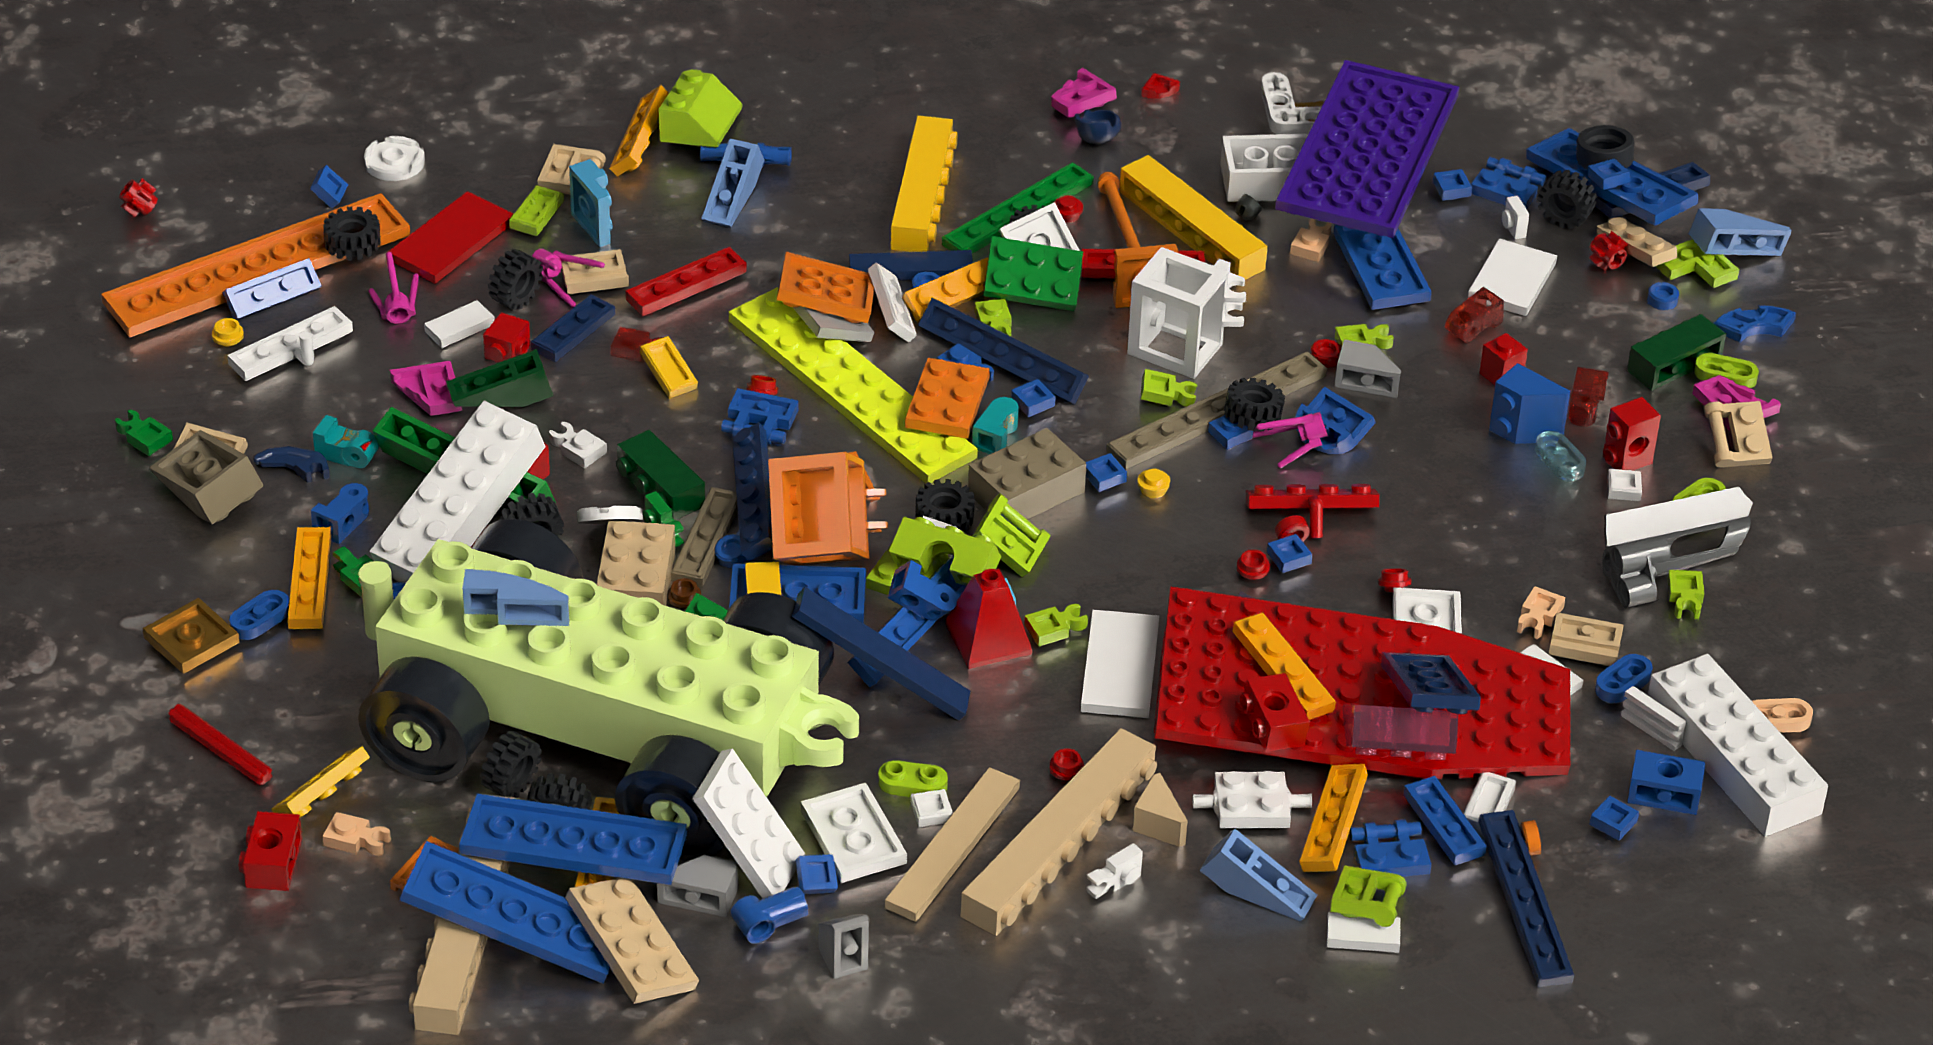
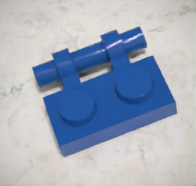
[1471,157,1546,209]
[721,388,799,445]
[1349,819,1432,877]

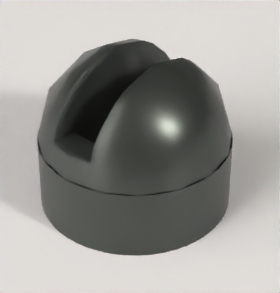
[1236,194,1262,221]

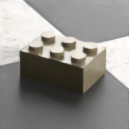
[968,428,1086,520]

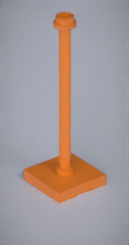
[1097,172,1178,308]

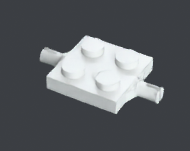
[1192,771,1312,828]

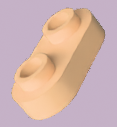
[1752,698,1813,733]

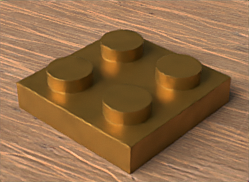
[142,598,240,674]

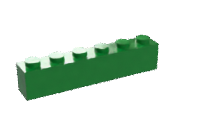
[372,407,556,524]

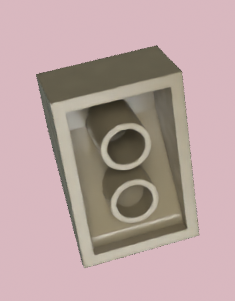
[149,430,264,525]

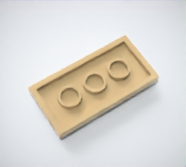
[565,878,699,1003]

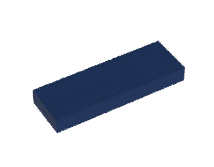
[531,294,615,362]

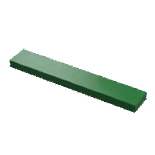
[942,162,1094,254]

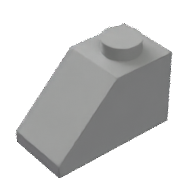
[1335,340,1401,398]
[657,855,739,917]
[818,914,869,979]

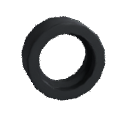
[1576,125,1634,170]

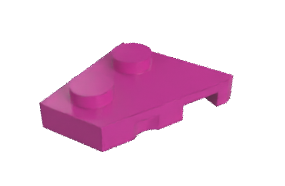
[1051,68,1116,118]
[390,360,462,416]
[1692,375,1781,431]

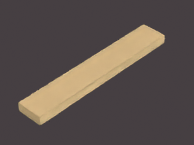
[885,767,1020,922]

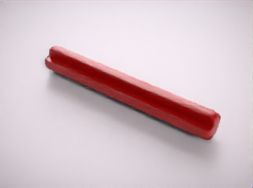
[168,704,272,785]

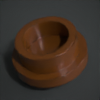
[668,578,701,609]

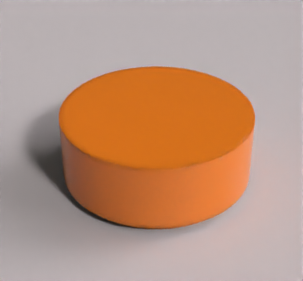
[1520,820,1541,856]

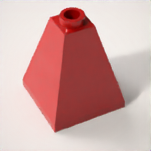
[946,569,1032,669]

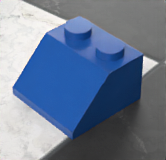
[1489,363,1571,444]

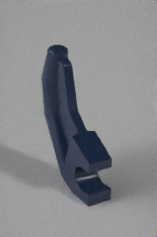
[253,446,330,483]

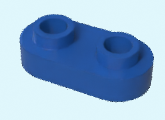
[229,590,289,640]
[1595,654,1653,703]

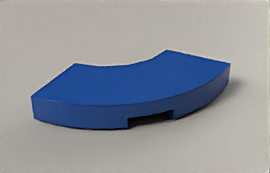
[1714,306,1796,342]

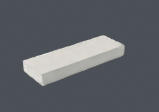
[868,263,916,342]

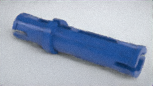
[700,143,792,167]

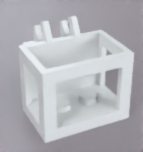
[1127,247,1246,379]

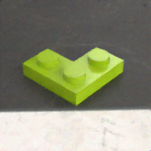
[1655,239,1739,288]

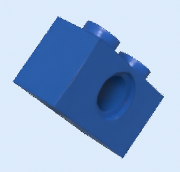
[1627,750,1706,815]

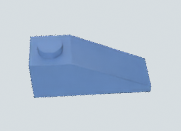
[701,138,764,228]
[1688,208,1792,256]
[1199,829,1317,921]

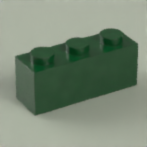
[1627,314,1726,391]
[616,430,705,520]

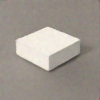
[1607,469,1642,501]
[911,789,953,828]

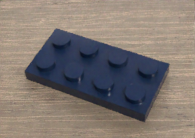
[1381,652,1481,714]

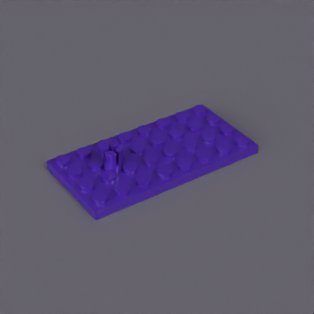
[1275,60,1459,238]

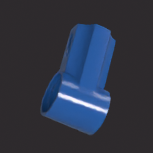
[730,887,808,944]

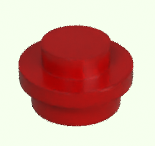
[1054,195,1083,223]
[746,375,778,395]
[1236,549,1270,580]
[1378,568,1411,592]
[1049,748,1084,781]

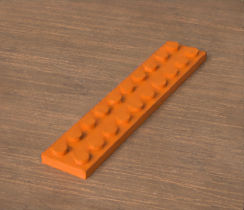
[101,193,410,338]

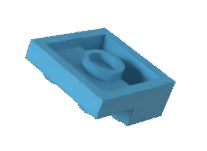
[569,159,613,247]

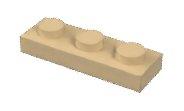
[1596,217,1677,267]

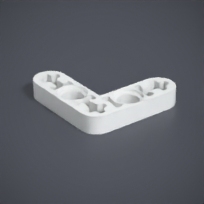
[1261,72,1322,135]

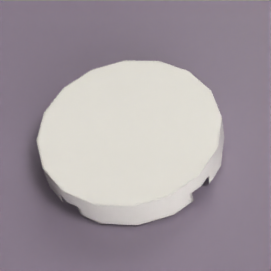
[364,136,425,181]
[577,506,643,525]

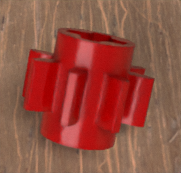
[119,178,158,217]
[1589,231,1628,271]

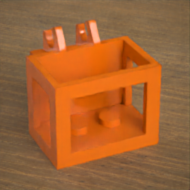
[768,452,888,566]

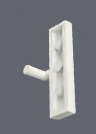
[227,306,353,381]

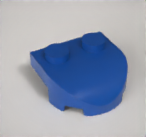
[1295,386,1376,454]

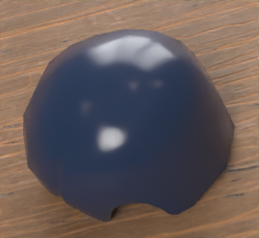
[1074,109,1121,145]

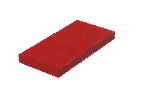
[388,191,513,284]

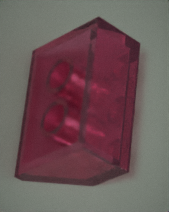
[1343,704,1459,760]

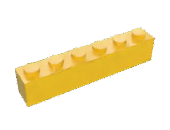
[891,116,958,252]
[1119,155,1267,280]

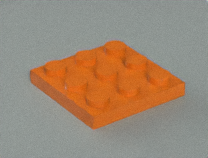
[776,252,874,324]

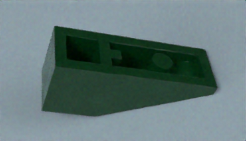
[446,349,553,407]

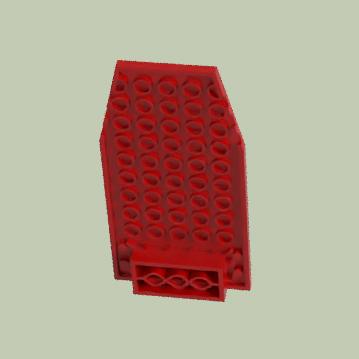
[1153,586,1570,779]

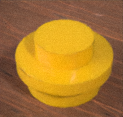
[212,318,244,347]
[1137,469,1170,498]

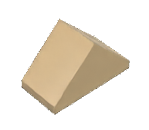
[1133,773,1188,847]

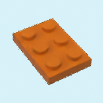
[905,358,990,439]

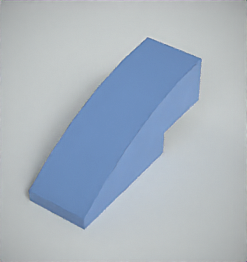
[463,569,570,626]

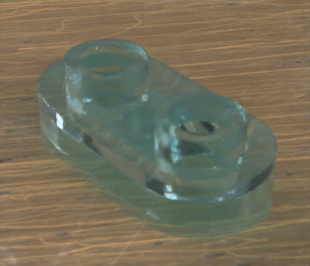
[1535,431,1586,482]

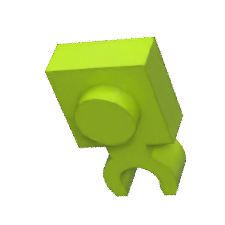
[974,299,1012,336]
[1334,324,1394,349]
[1140,369,1197,407]
[1667,570,1704,619]
[1024,604,1088,646]

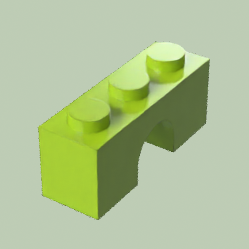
[889,517,1001,586]

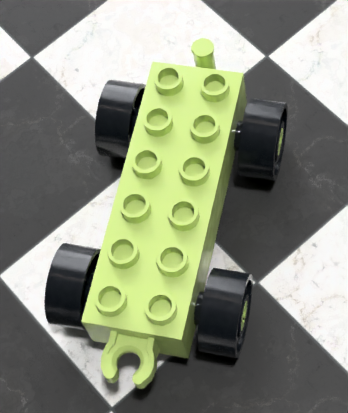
[358,519,859,861]

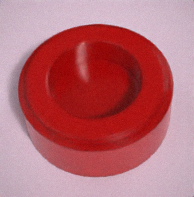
[1310,339,1341,368]
[1275,515,1310,542]

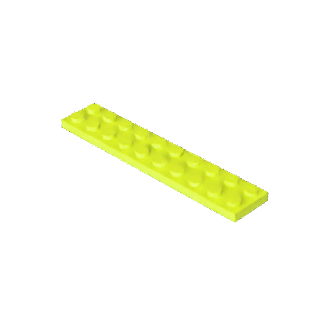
[728,287,978,483]

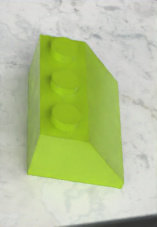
[658,69,742,147]

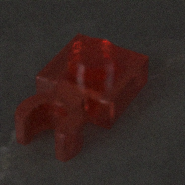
[611,327,663,362]

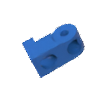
[311,483,369,544]
[887,560,957,621]

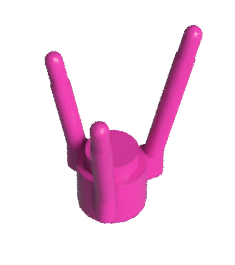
[532,249,605,308]
[368,252,419,324]
[1253,412,1328,468]

